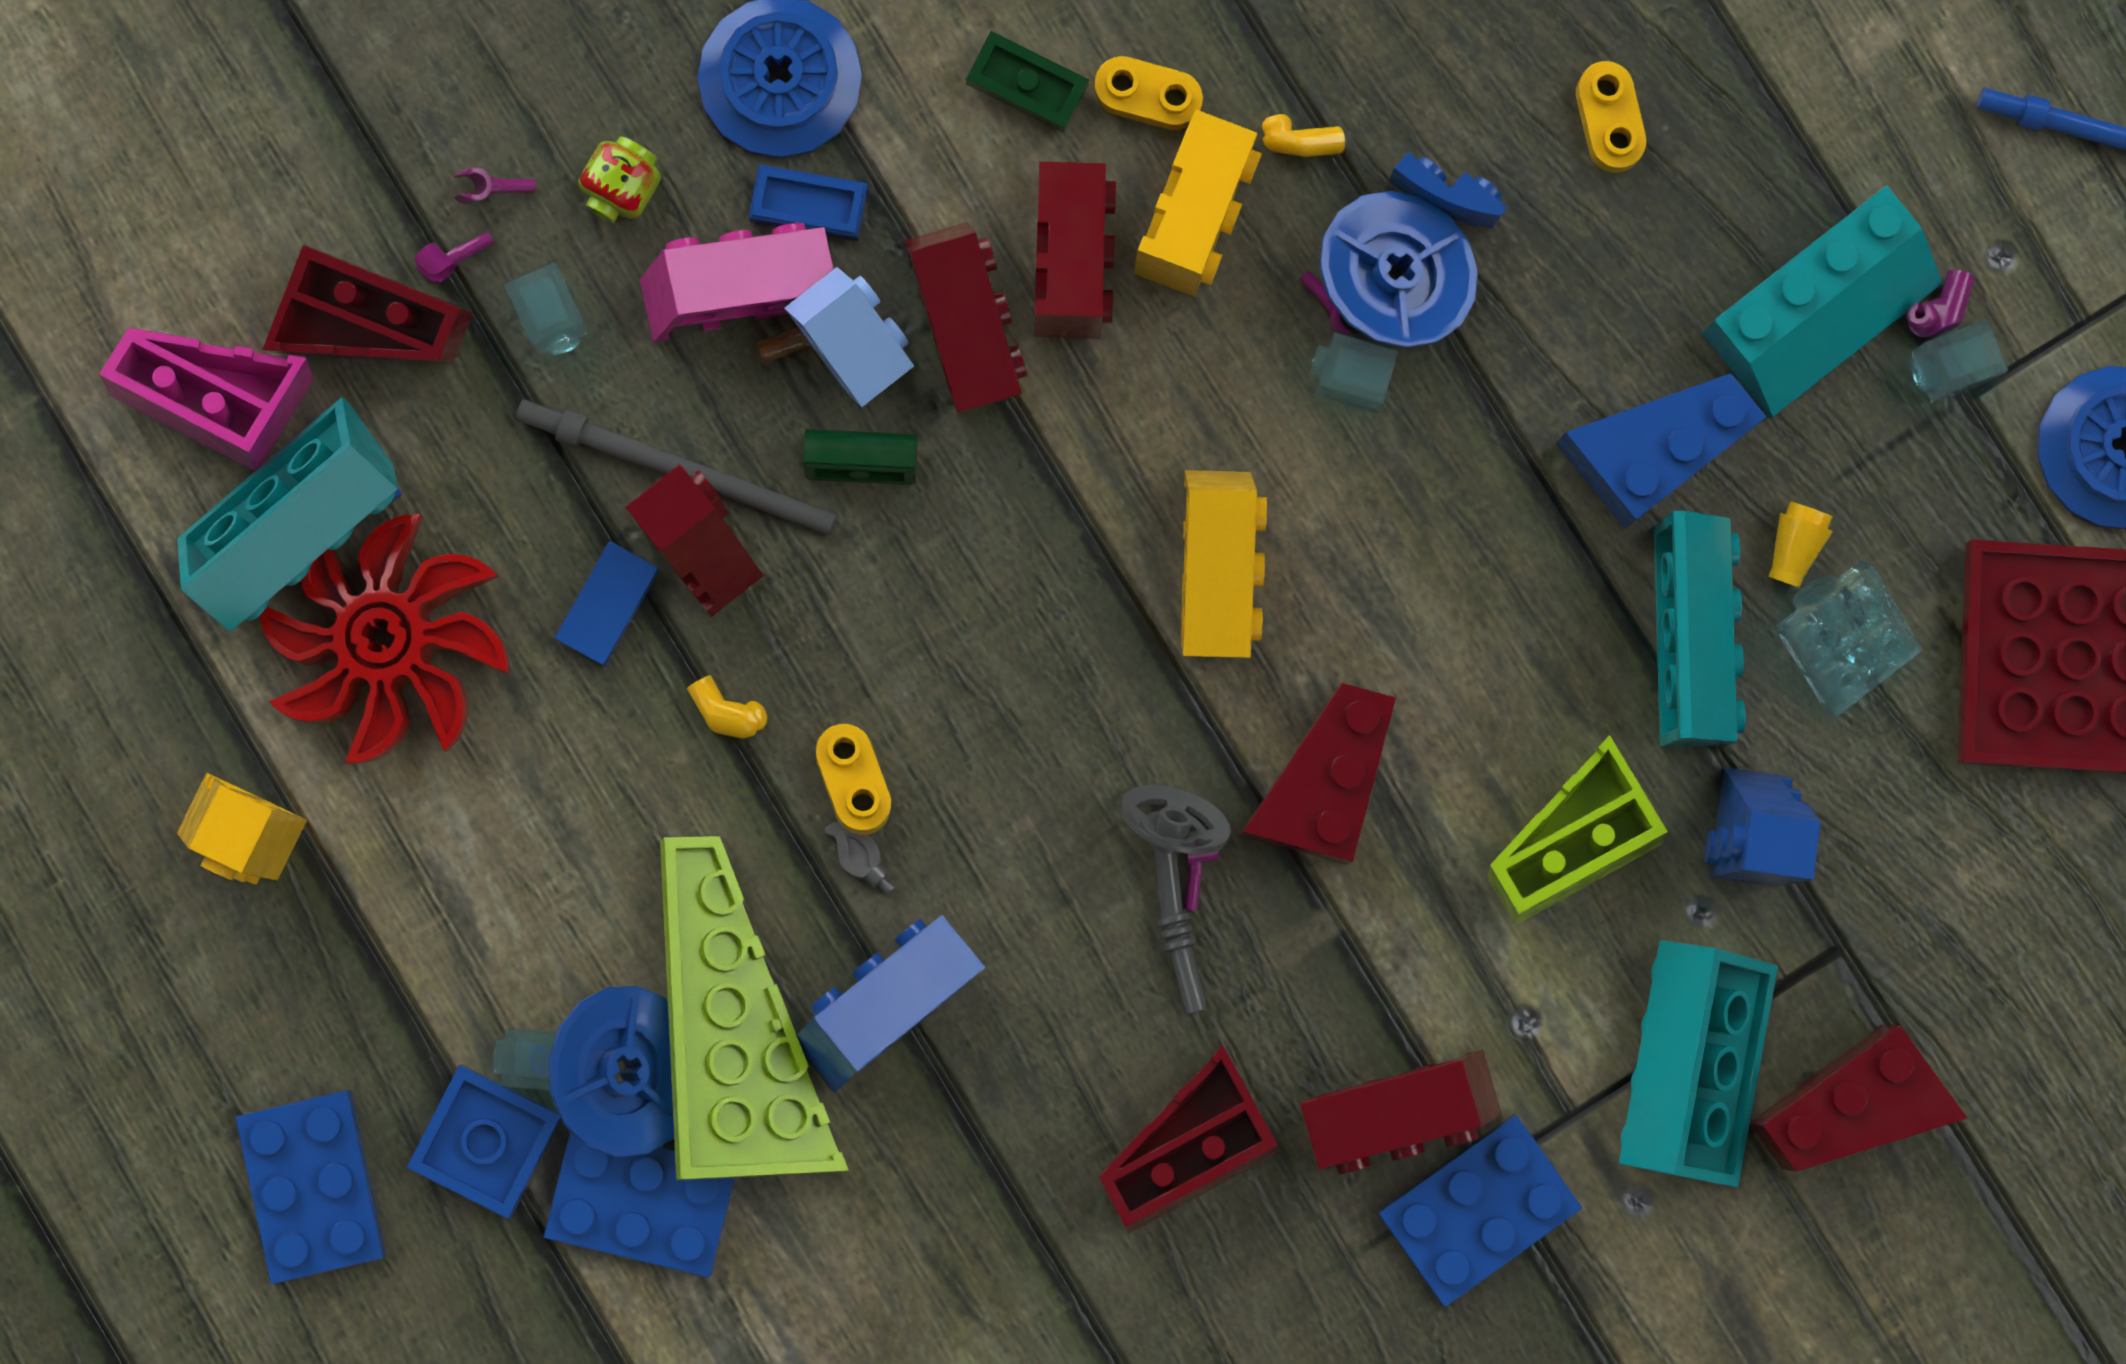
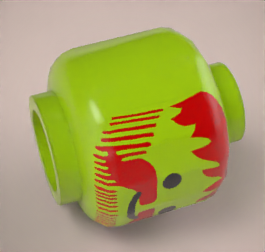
[578,136,661,223]

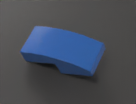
[1388,152,1507,228]

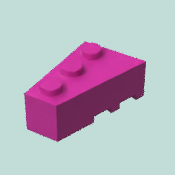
[639,223,833,343]
[99,327,314,471]

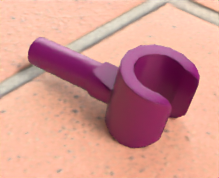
[454,167,535,204]
[415,231,494,283]
[1300,271,1352,336]
[1183,844,1219,910]

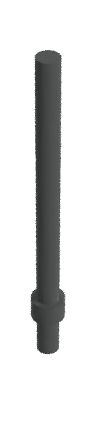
[516,399,837,535]

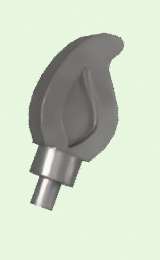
[825,822,895,895]

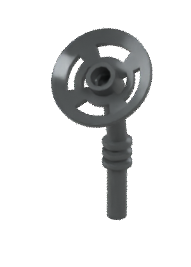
[1120,785,1231,1014]

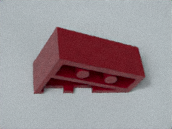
[1034,161,1116,339]
[904,222,1027,413]
[262,245,473,364]
[625,464,764,617]
[1239,683,1396,865]
[1750,1025,1968,1172]
[1098,1045,1278,1234]
[1300,1049,1502,1175]

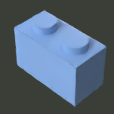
[785,267,914,407]

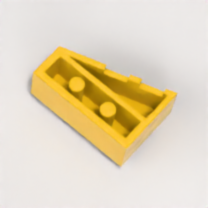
[1134,109,1262,297]
[1181,470,1267,658]
[177,772,307,885]

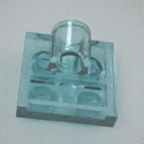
[1774,560,1923,717]

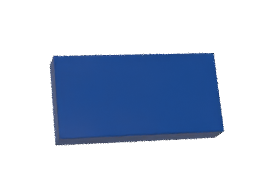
[749,164,868,241]
[554,541,660,667]

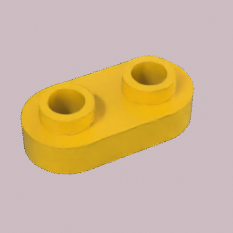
[1094,56,1203,130]
[1576,61,1647,173]
[816,724,891,835]

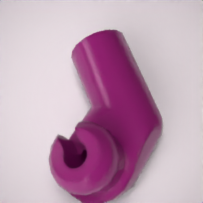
[1907,270,1975,338]

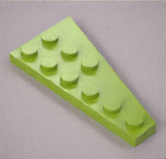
[660,836,849,1181]

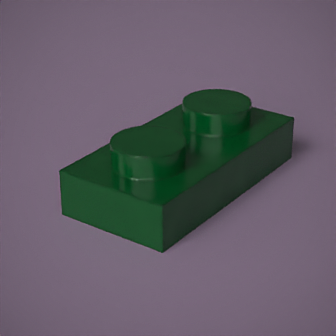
[966,31,1089,133]

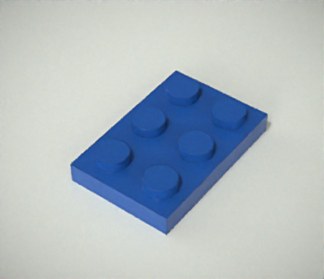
[235,1090,387,1284]
[1377,1114,1583,1307]
[544,1131,736,1278]

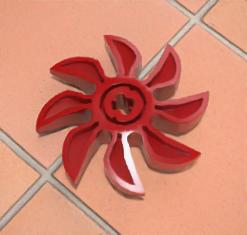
[259,514,510,764]

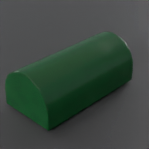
[803,429,918,485]

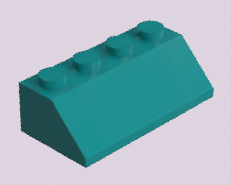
[1702,185,1943,419]
[177,397,398,632]
[1653,511,1746,747]
[1618,940,1778,1187]

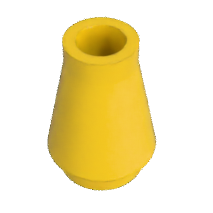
[1768,502,1833,588]

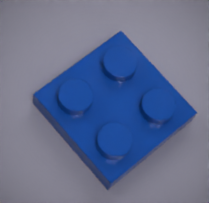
[406,1065,561,1219]

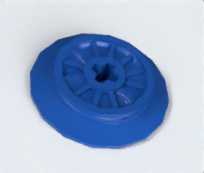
[697,0,862,158]
[1319,191,1478,348]
[2037,366,2126,529]
[549,986,674,1157]

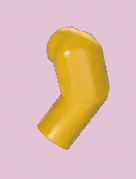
[1261,114,1345,157]
[687,675,767,739]

